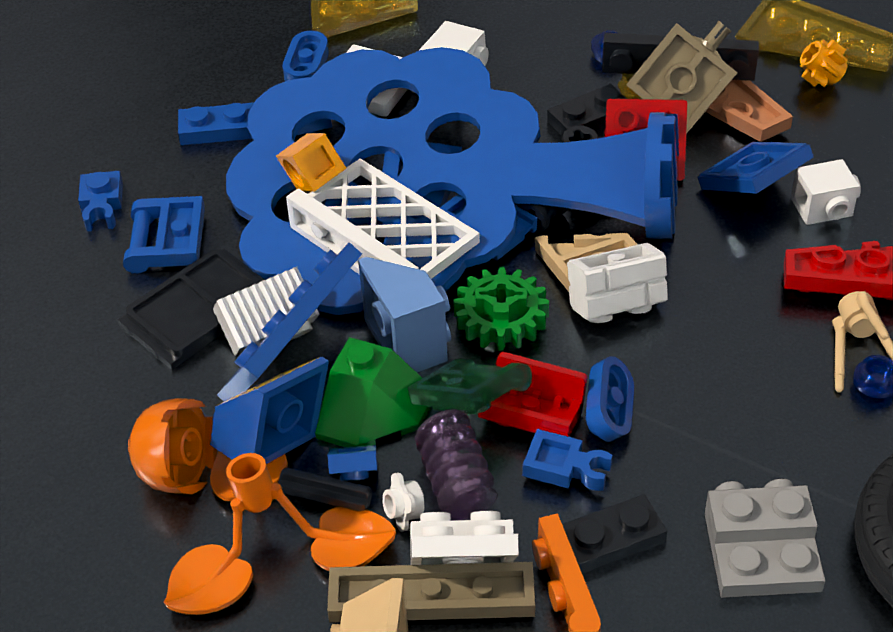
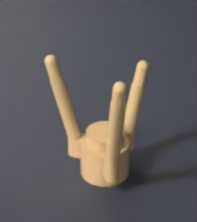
[832,291,893,392]

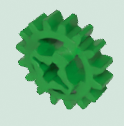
[454,267,549,351]

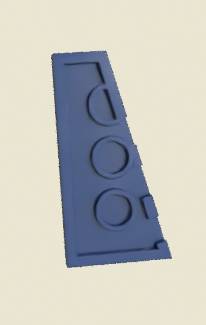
[217,242,362,401]

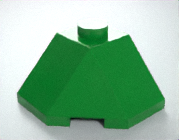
[315,337,436,447]

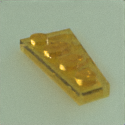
[736,0,893,72]

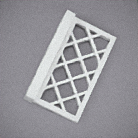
[286,158,480,279]

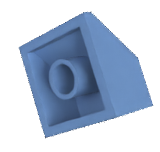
[358,257,451,372]

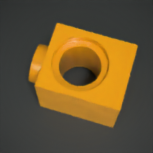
[276,133,346,192]

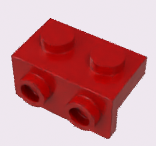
[478,352,588,437]

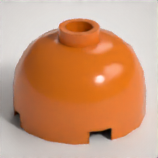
[128,398,218,495]

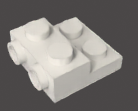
[410,511,519,565]

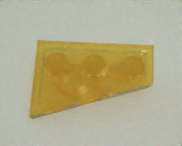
[311,0,418,37]

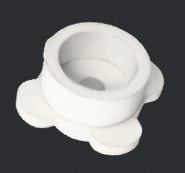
[383,473,424,532]

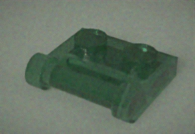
[407,358,532,414]

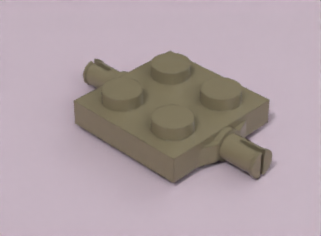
[626,21,737,134]

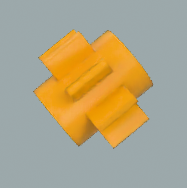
[800,39,847,87]

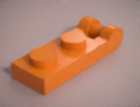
[532,513,601,632]

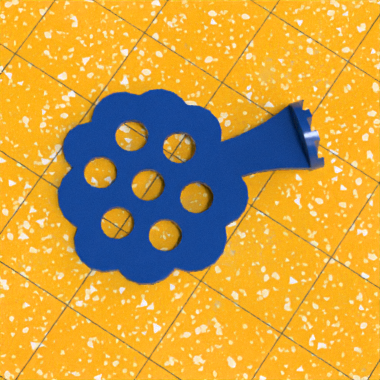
[226,47,679,315]

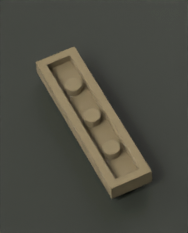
[327,562,535,622]

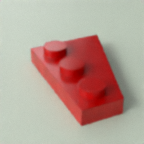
[784,241,893,301]

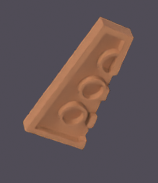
[705,80,793,142]

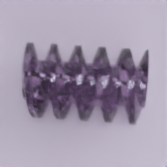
[415,409,498,519]

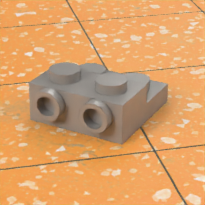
[705,479,825,598]

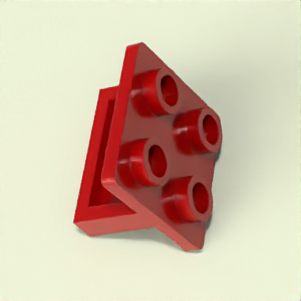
[604,99,688,181]

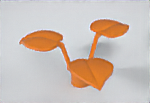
[164,451,397,615]

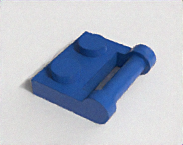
[123,196,205,274]

